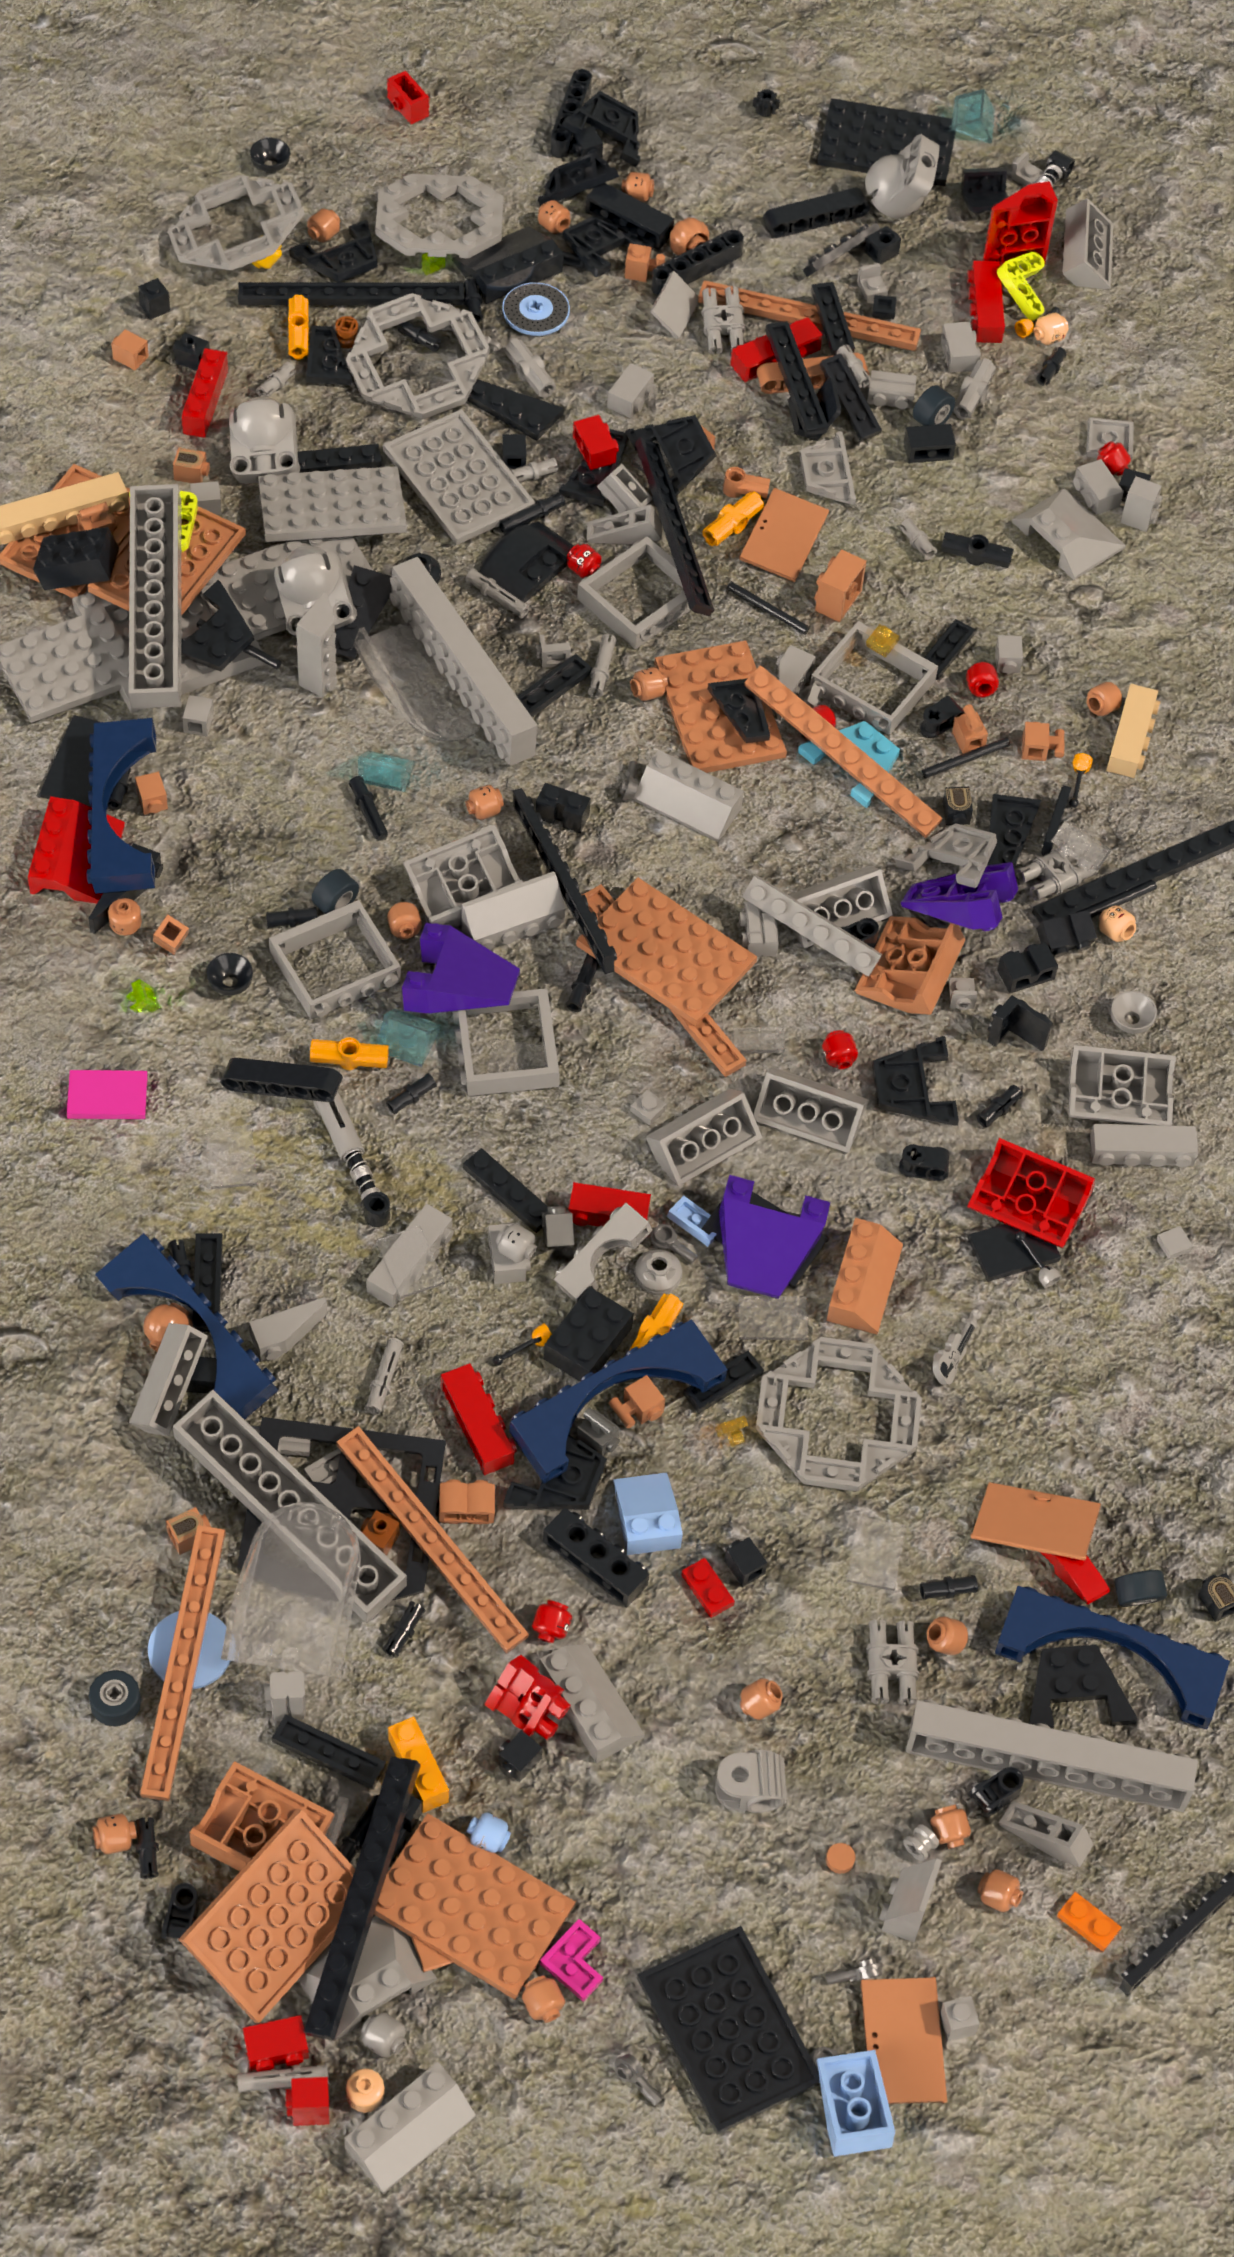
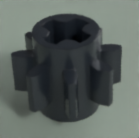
[753,89,780,117]

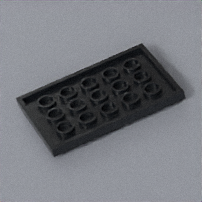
[817,98,958,187]
[637,1926,820,2135]

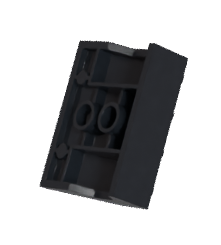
[452,226,563,304]

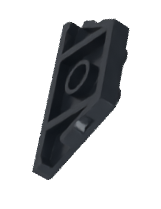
[538,153,619,206]

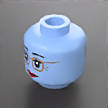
[466,1812,511,1853]

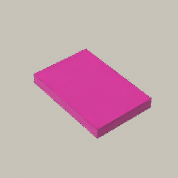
[67,1070,148,1119]

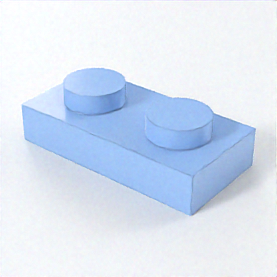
[667,1196,717,1247]

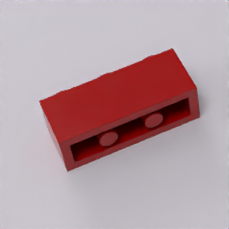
[568,1182,651,1227]

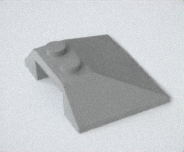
[1012,488,1126,580]
[298,1916,437,2041]

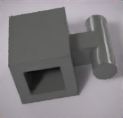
[576,1407,620,1456]

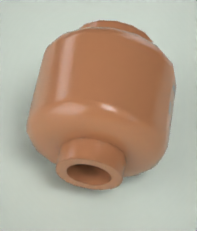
[621,172,654,202]
[538,200,571,234]
[307,208,340,243]
[630,667,668,701]
[1087,682,1122,716]
[465,785,504,820]
[108,898,142,936]
[387,902,422,939]
[927,1617,968,1655]
[740,1678,783,1720]
[930,1805,971,1849]
[92,1813,137,1855]
[978,1869,1023,1912]
[522,1976,565,2023]

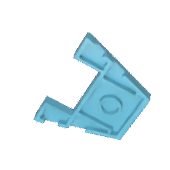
[798,721,900,808]

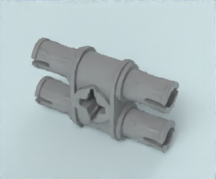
[701,286,746,355]
[1015,843,1098,901]
[866,1620,920,1705]

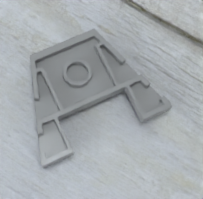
[895,823,997,888]

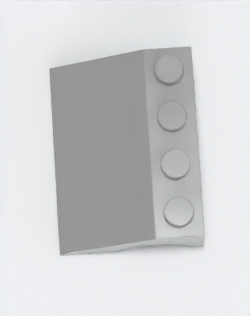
[403,825,523,928]
[1069,1045,1176,1127]

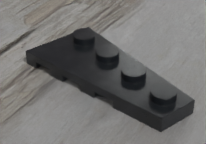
[467,379,564,441]
[559,429,629,507]
[987,794,1041,869]

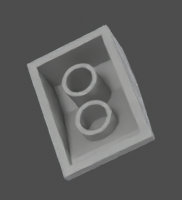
[879,1858,942,1942]

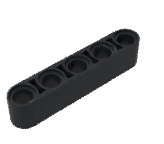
[550,69,592,158]
[763,188,870,238]
[651,230,744,296]
[220,1058,343,1102]

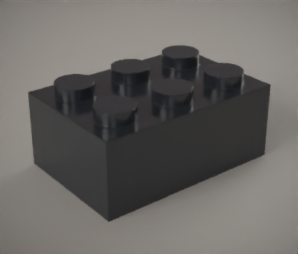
[33,527,119,591]
[544,1286,634,1381]

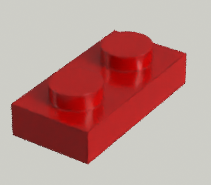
[681,1558,735,1618]

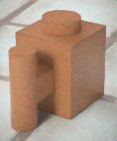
[624,244,665,282]
[77,502,116,537]
[952,704,988,754]
[1022,722,1064,761]
[609,1375,665,1429]

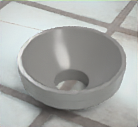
[1111,991,1157,1034]
[634,1249,682,1295]

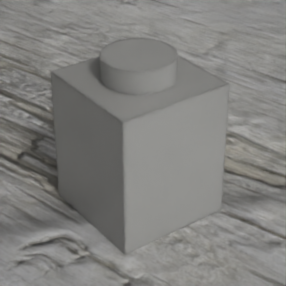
[190,481,221,515]
[995,635,1023,674]
[183,695,214,736]
[939,1996,980,2042]

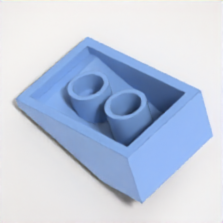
[613,1472,683,1555]
[817,2050,895,2157]

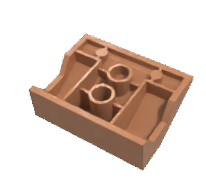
[855,916,965,1015]
[189,1761,334,1871]

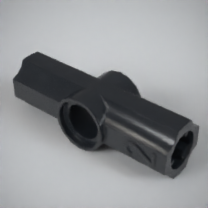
[941,532,1014,568]

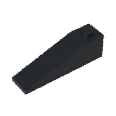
[88,843,163,934]

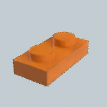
[1057,1892,1122,1952]

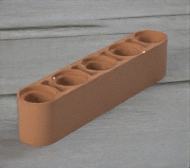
[756,353,869,394]

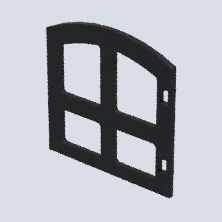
[237,1417,446,1603]

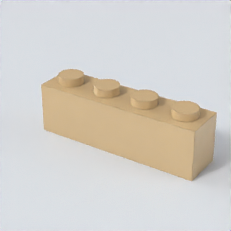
[1106,683,1160,778]

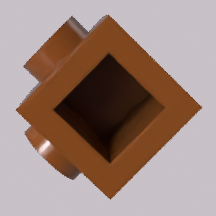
[360,1510,400,1556]

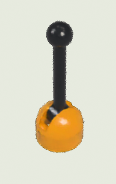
[1014,307,1060,338]
[1069,753,1093,808]
[493,1323,552,1366]

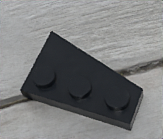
[306,325,352,385]
[708,678,770,743]

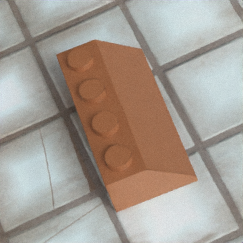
[826,1218,903,1335]

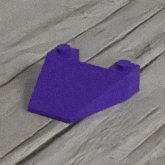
[901,862,1018,931]
[402,923,520,1013]
[719,1175,831,1299]

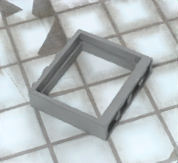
[577,536,691,650]
[810,621,938,735]
[269,900,401,1019]
[452,988,559,1096]

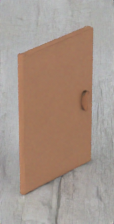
[739,488,829,582]
[971,1482,1101,1561]
[861,1977,947,2104]

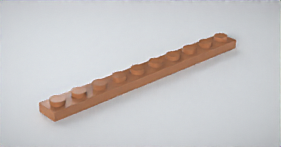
[698,280,921,351]
[744,665,942,838]
[582,884,747,1077]
[337,1426,529,1654]
[140,1525,226,1801]

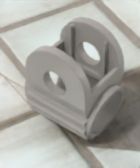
[715,1750,787,1813]

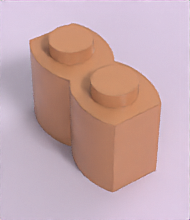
[439,1479,495,1524]

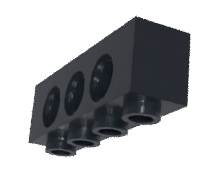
[543,1508,650,1608]

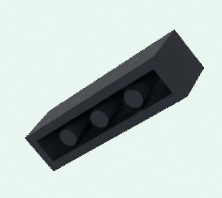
[585,183,675,250]

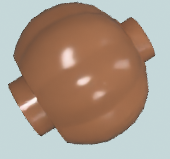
[669,217,709,256]
[143,1303,193,1352]

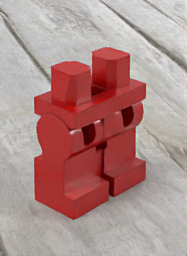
[484,1655,571,1740]

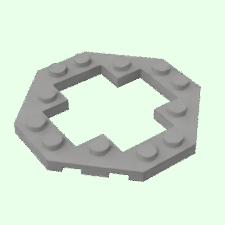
[375,174,504,258]
[167,175,305,270]
[346,293,490,419]
[755,1337,922,1491]

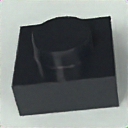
[872,295,896,320]

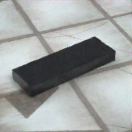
[924,619,976,680]
[1041,785,1072,856]
[683,1350,764,1414]

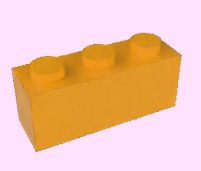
[388,1716,449,1813]

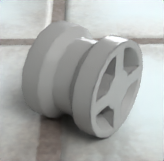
[903,1824,940,1861]

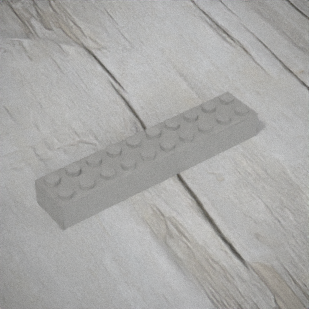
[129,484,181,709]
[390,557,538,766]
[173,1390,407,1623]
[905,1700,1198,1813]

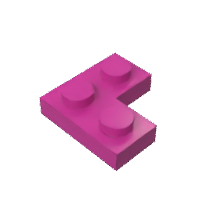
[540,1919,603,2002]

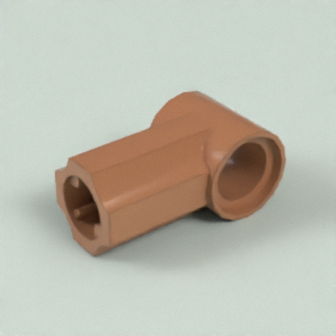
[723,467,770,499]

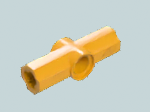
[288,295,309,359]
[702,491,764,547]
[310,1037,389,1070]
[630,1293,684,1350]

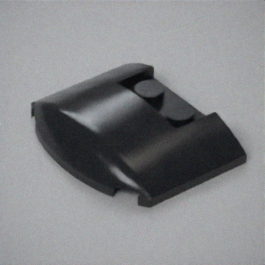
[478,521,574,603]

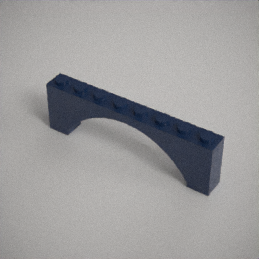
[87,718,157,894]
[95,1233,278,1420]
[509,1319,728,1483]
[994,1586,1230,1730]

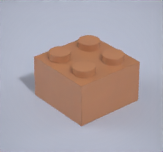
[814,549,866,622]

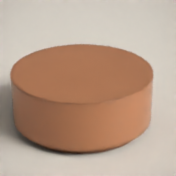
[826,1843,855,1874]

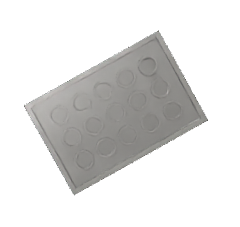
[383,409,535,545]
[258,466,407,542]

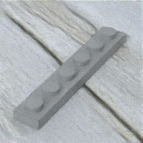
[742,875,883,977]

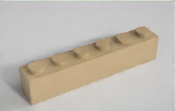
[0,472,129,545]

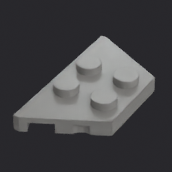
[800,431,856,505]

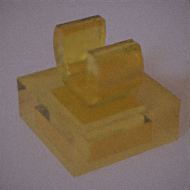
[866,624,899,658]
[715,1415,749,1447]

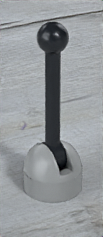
[1015,1231,1062,1289]

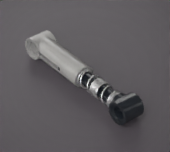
[1035,150,1075,188]
[313,1089,390,1227]

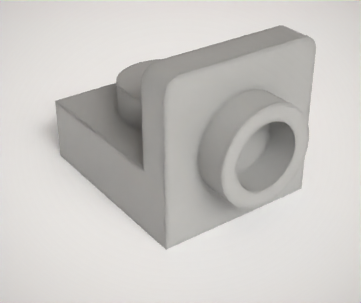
[1011,151,1046,186]
[857,263,888,302]
[535,635,571,668]
[948,978,977,1010]

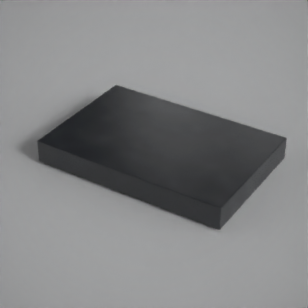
[968,1224,1061,1282]

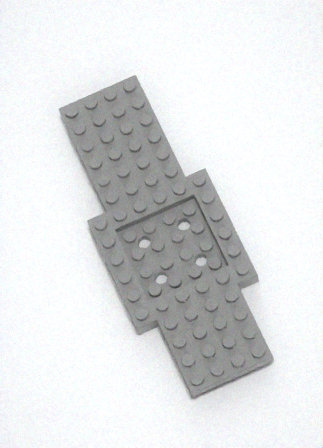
[0,536,373,723]

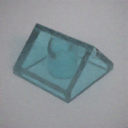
[951,89,995,144]
[358,750,415,792]
[376,1008,442,1067]

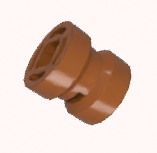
[335,316,358,349]

